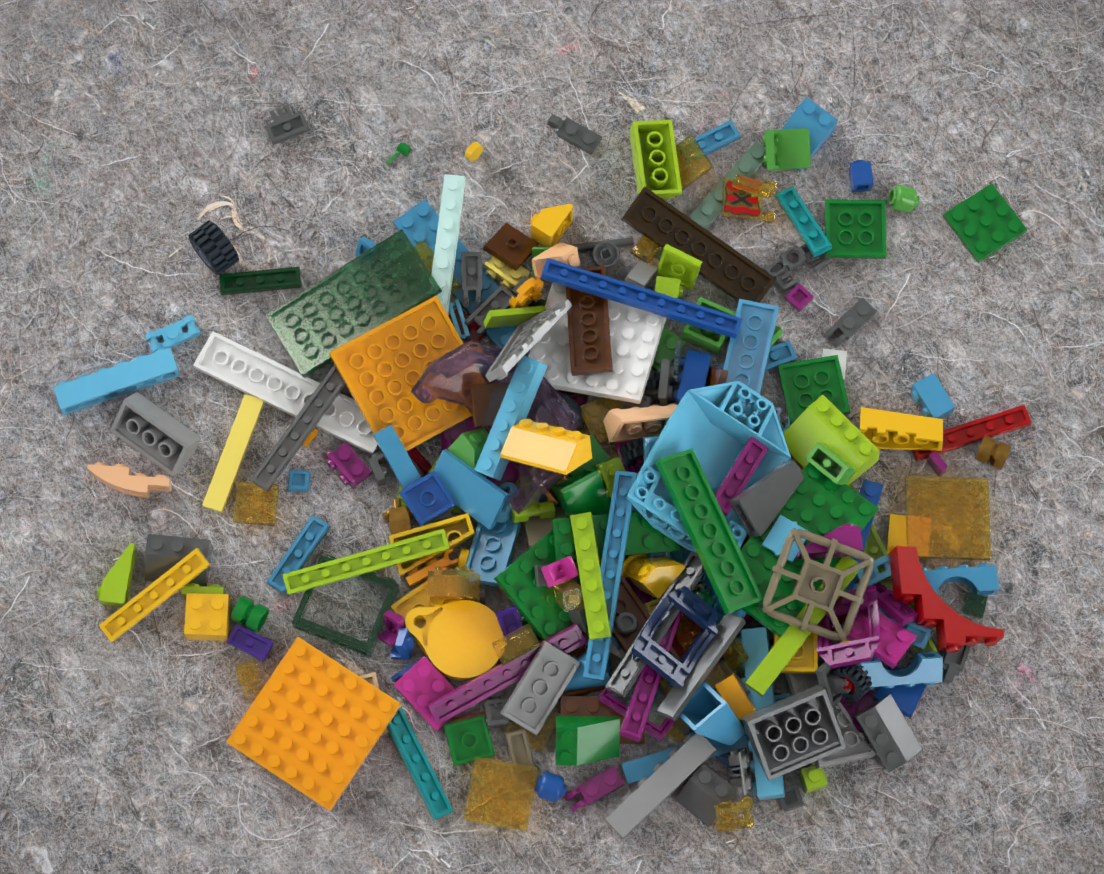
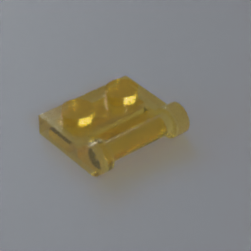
[715,797,754,832]

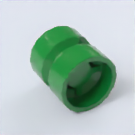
[231,595,270,633]

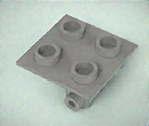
[728,748,754,795]

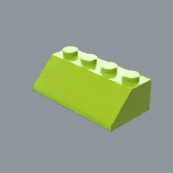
[629,119,682,200]

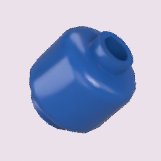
[534,772,567,802]

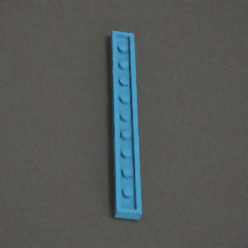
[583,470,637,681]

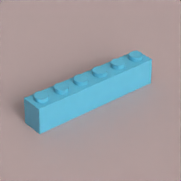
[53,348,180,415]
[474,355,548,481]

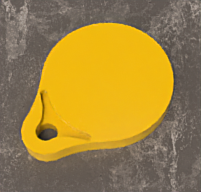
[405,600,505,681]

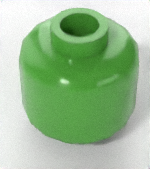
[888,185,920,213]

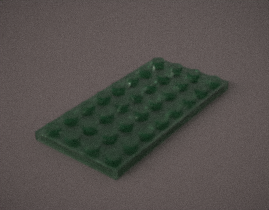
[265,229,442,378]

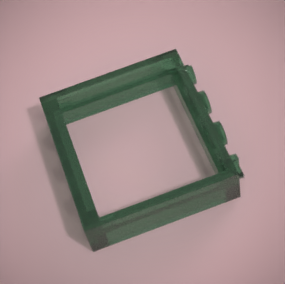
[292,555,399,657]

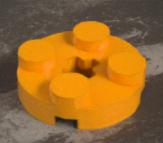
[509,276,544,308]

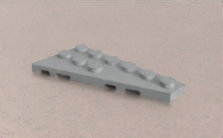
[485,299,572,382]

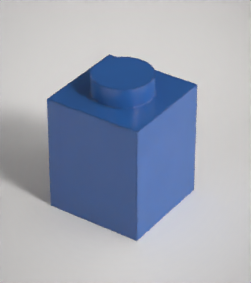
[849,160,873,192]

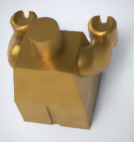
[382,499,414,534]

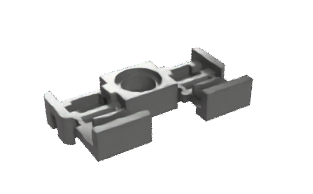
[763,244,831,293]

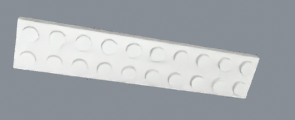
[193,331,378,455]

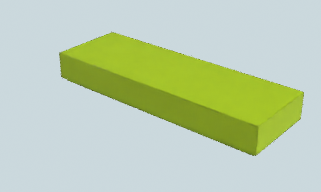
[483,306,546,328]

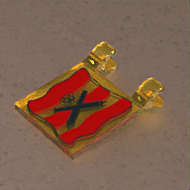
[721,177,778,223]

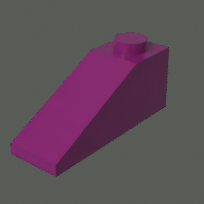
[797,523,863,560]

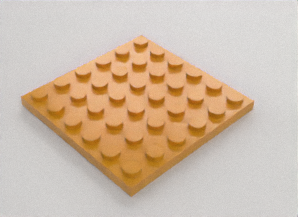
[329,295,486,451]
[226,637,402,811]

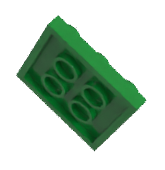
[943,183,1027,263]
[825,199,887,259]
[777,355,850,424]

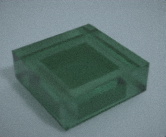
[962,592,987,618]

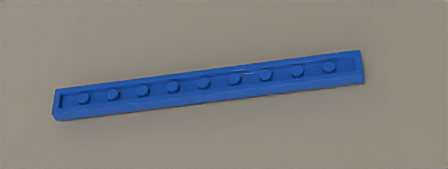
[541,258,742,339]

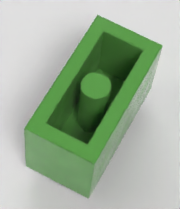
[805,442,856,485]

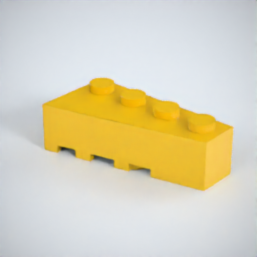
[860,407,943,451]

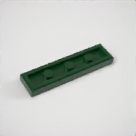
[219,267,301,295]

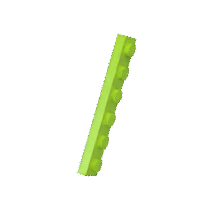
[570,512,612,640]

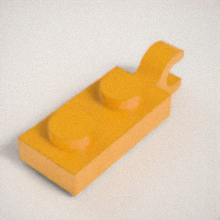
[405,548,459,588]

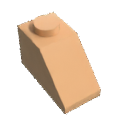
[532,242,580,278]

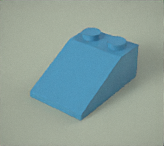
[781,97,838,172]

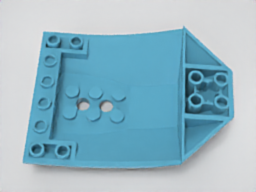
[626,381,791,553]

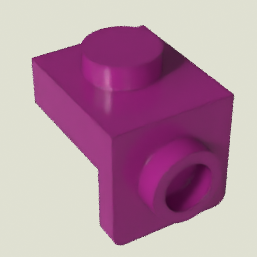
[378,610,405,647]

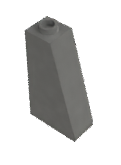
[729,460,804,537]

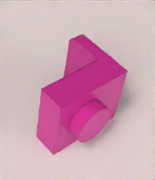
[541,556,579,587]

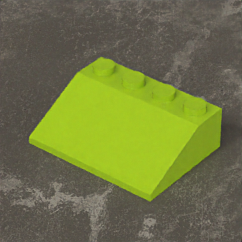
[783,395,880,486]

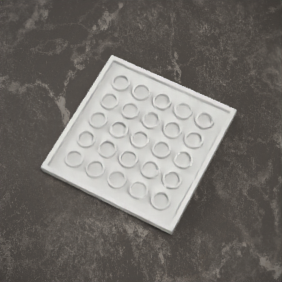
[528,282,666,404]

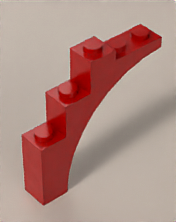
[889,546,1004,653]

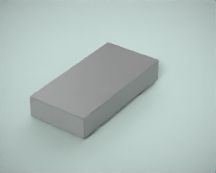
[624,260,657,288]

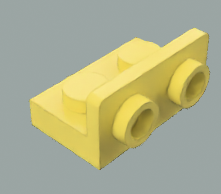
[484,257,530,291]

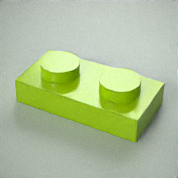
[181,583,226,600]

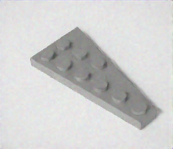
[785,673,877,769]

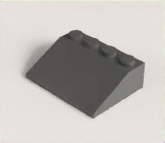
[741,685,847,781]

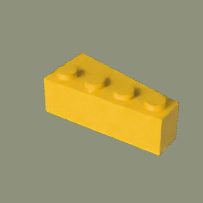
[388,513,474,579]

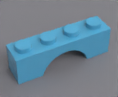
[922,563,999,596]
[858,651,943,690]

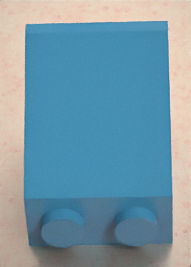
[679,681,746,746]

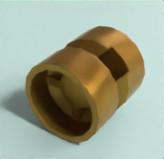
[975,435,1012,470]

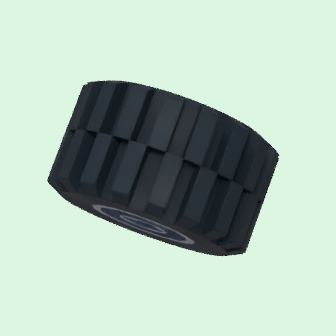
[189,220,239,275]

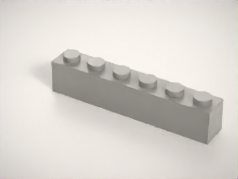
[605,732,716,839]

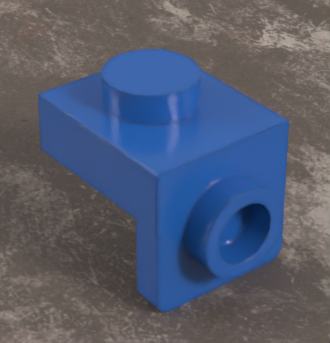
[390,628,415,660]

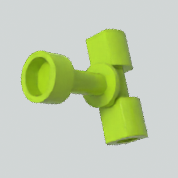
[511,477,555,523]

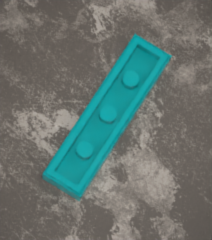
[775,186,832,257]

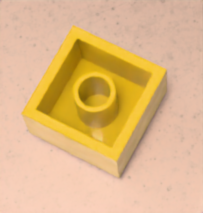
[184,593,231,641]

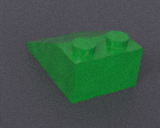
[555,715,620,766]

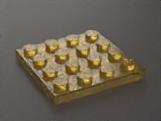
[905,476,991,560]

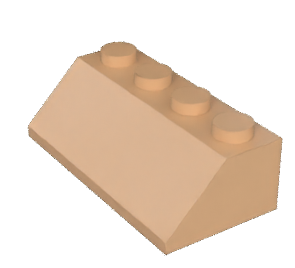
[603,403,677,442]

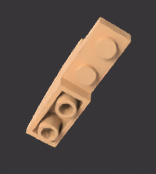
[88,462,172,498]

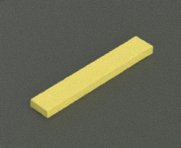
[202,394,265,513]

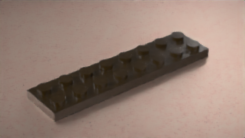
[621,186,776,303]

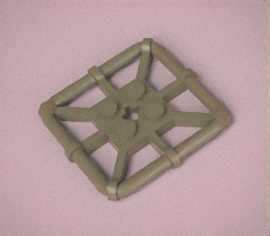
[762,528,875,642]

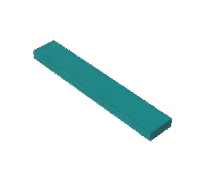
[386,698,454,821]

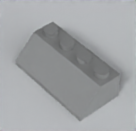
[110,392,201,477]

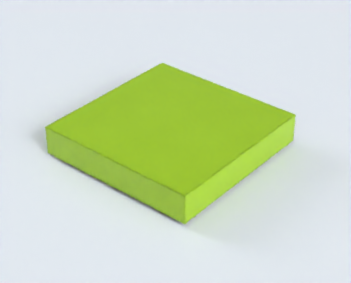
[656,244,702,291]

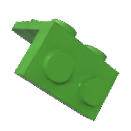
[763,128,811,170]

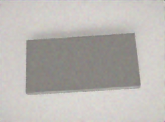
[500,640,581,735]

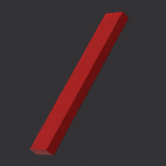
[912,405,1032,462]

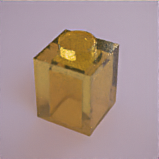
[553,579,584,612]

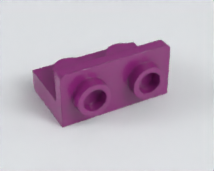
[326,442,372,489]

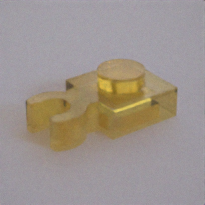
[235,661,260,700]

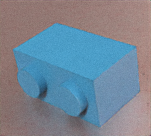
[910,373,955,419]

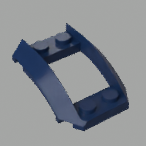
[632,586,718,688]

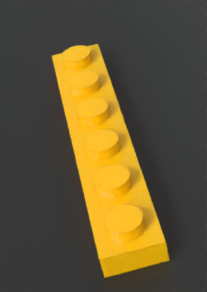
[99,548,211,642]

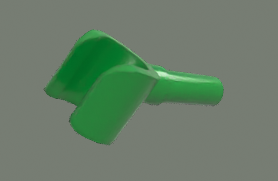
[386,143,411,165]

